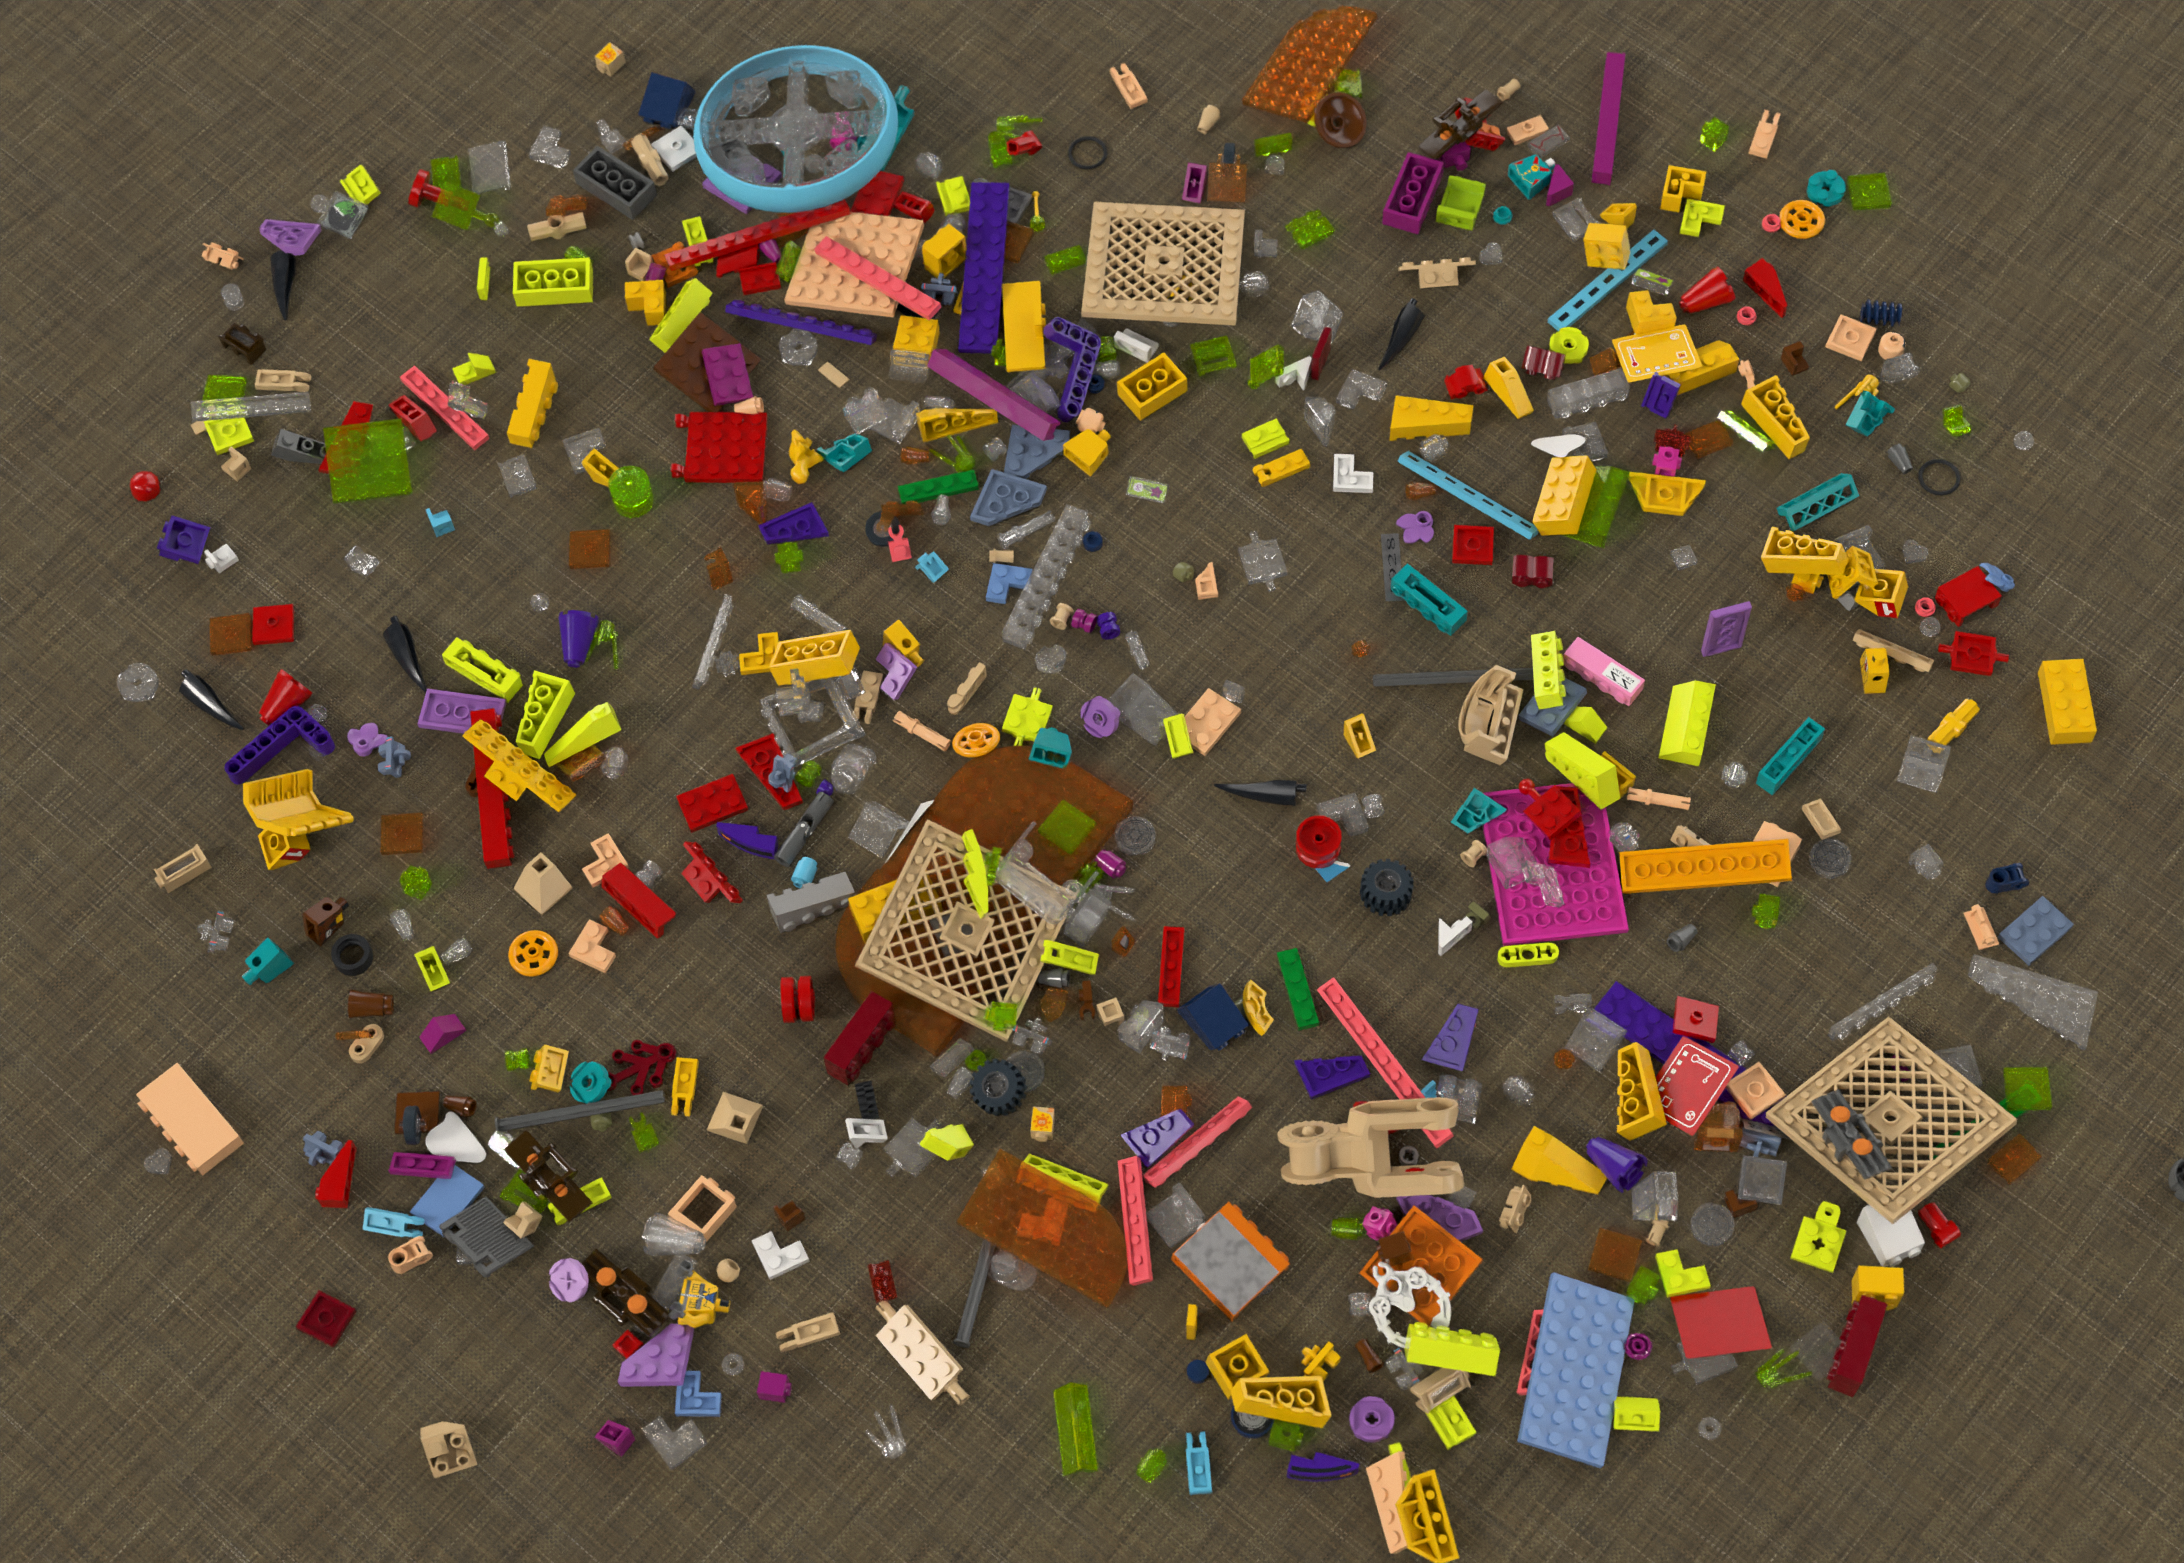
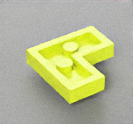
[1680,199,1725,237]
[1655,1250,1710,1297]

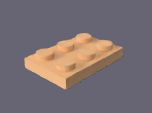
[1185,688,1241,756]

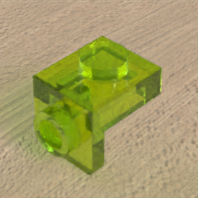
[991,339,1006,366]
[1943,404,1971,437]

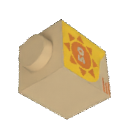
[595,42,626,77]
[1030,1107,1055,1142]

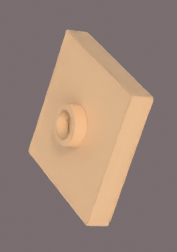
[1825,315,1877,361]
[1726,1062,1786,1120]

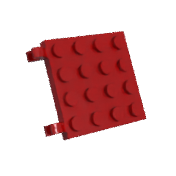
[670,412,768,483]

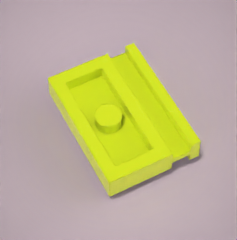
[340,165,381,206]
[936,176,970,216]
[1242,418,1290,459]
[1425,1395,1476,1450]

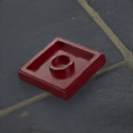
[1311,327,1332,380]
[295,1290,357,1348]

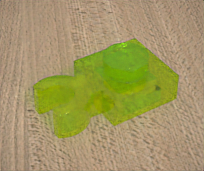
[984,847,1002,887]
[629,1112,660,1153]

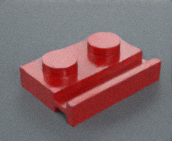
[739,262,781,295]

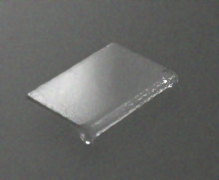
[468,140,511,195]

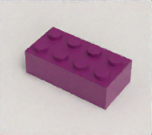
[1382,152,1444,234]

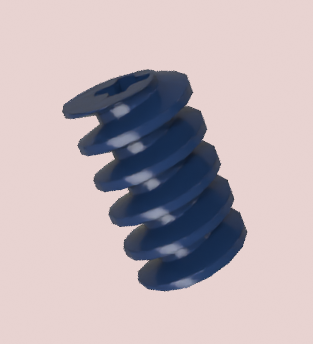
[1860,299,1902,327]

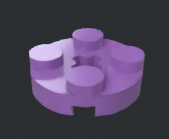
[1081,696,1120,738]
[1349,1397,1394,1442]

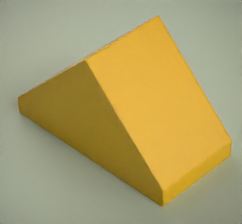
[1600,203,1637,228]
[581,448,624,488]
[1343,713,1376,758]

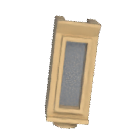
[154,844,212,893]
[1410,1368,1471,1414]

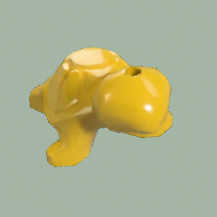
[789,429,824,484]

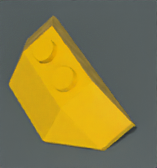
[1395,1469,1459,1563]

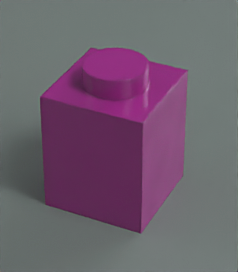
[757,1371,792,1403]

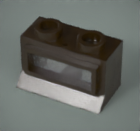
[218,323,266,365]

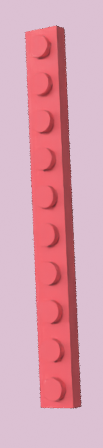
[1317,977,1454,1148]

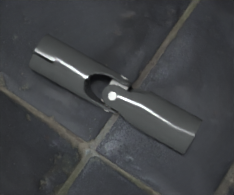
[774,792,834,867]

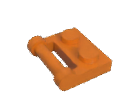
[652,242,698,288]

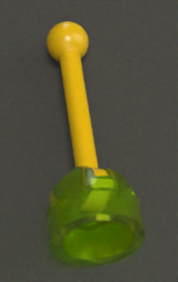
[1030,191,1045,231]

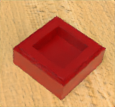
[612,1329,644,1359]

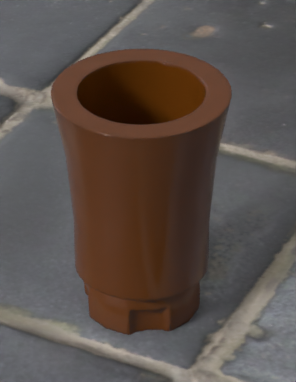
[348,989,394,1018]

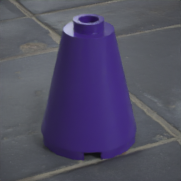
[558,610,599,668]
[1586,1137,1648,1193]

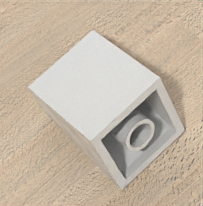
[1857,1205,1925,1267]

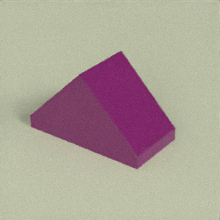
[1182,162,1207,203]
[1546,164,1574,206]
[419,1014,466,1054]
[595,1420,635,1457]

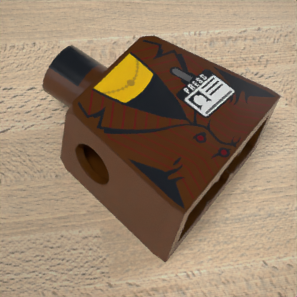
[302,897,349,947]

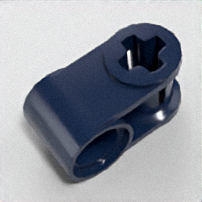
[1985,863,2029,894]

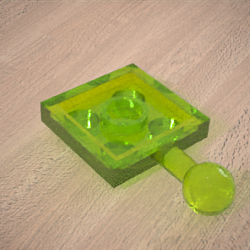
[431,181,499,230]

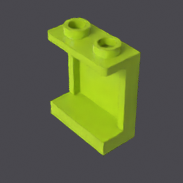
[1436,175,1486,231]

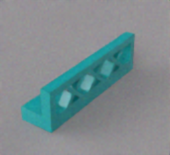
[1776,473,1859,531]

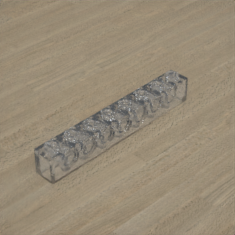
[1002,504,1091,650]

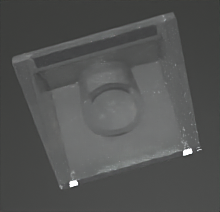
[1737,1155,1787,1205]

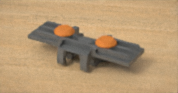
[1811,1089,1892,1180]

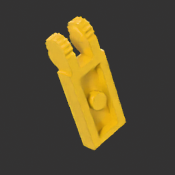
[671,1058,699,1116]

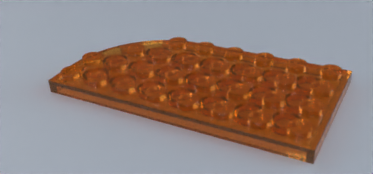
[1242,6,1378,124]
[956,1149,1127,1309]

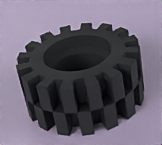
[855,1081,879,1119]

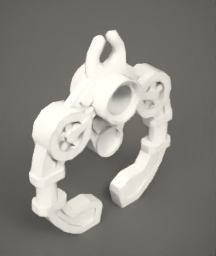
[1369,1261,1451,1348]

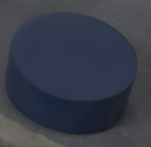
[1083,531,1103,552]
[1187,1360,1209,1383]

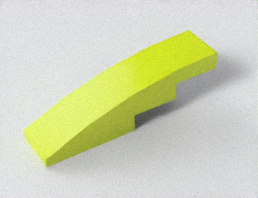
[961,829,988,919]

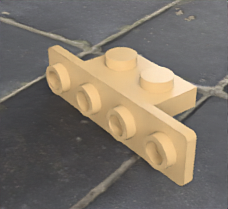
[1398,257,1476,289]

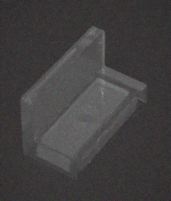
[888,349,930,384]

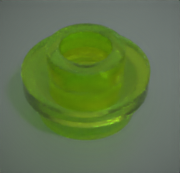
[965,1050,986,1070]

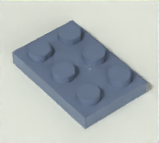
[1518,678,1587,737]
[1998,896,2074,966]

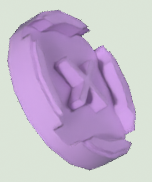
[549,1258,589,1302]

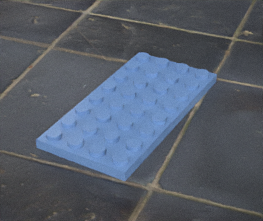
[1517,1272,1635,1468]

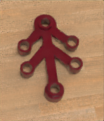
[607,1040,676,1095]

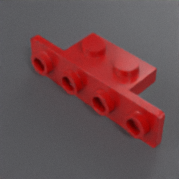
[681,841,743,903]

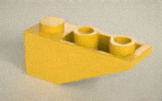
[1483,356,1534,419]

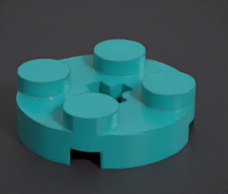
[1807,170,1846,207]
[570,1061,611,1104]

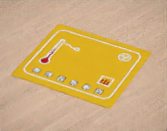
[1612,324,1702,382]

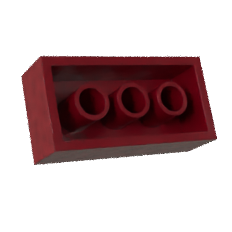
[823,991,896,1086]
[1826,1294,1888,1397]

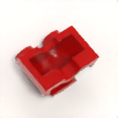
[1444,365,1488,399]

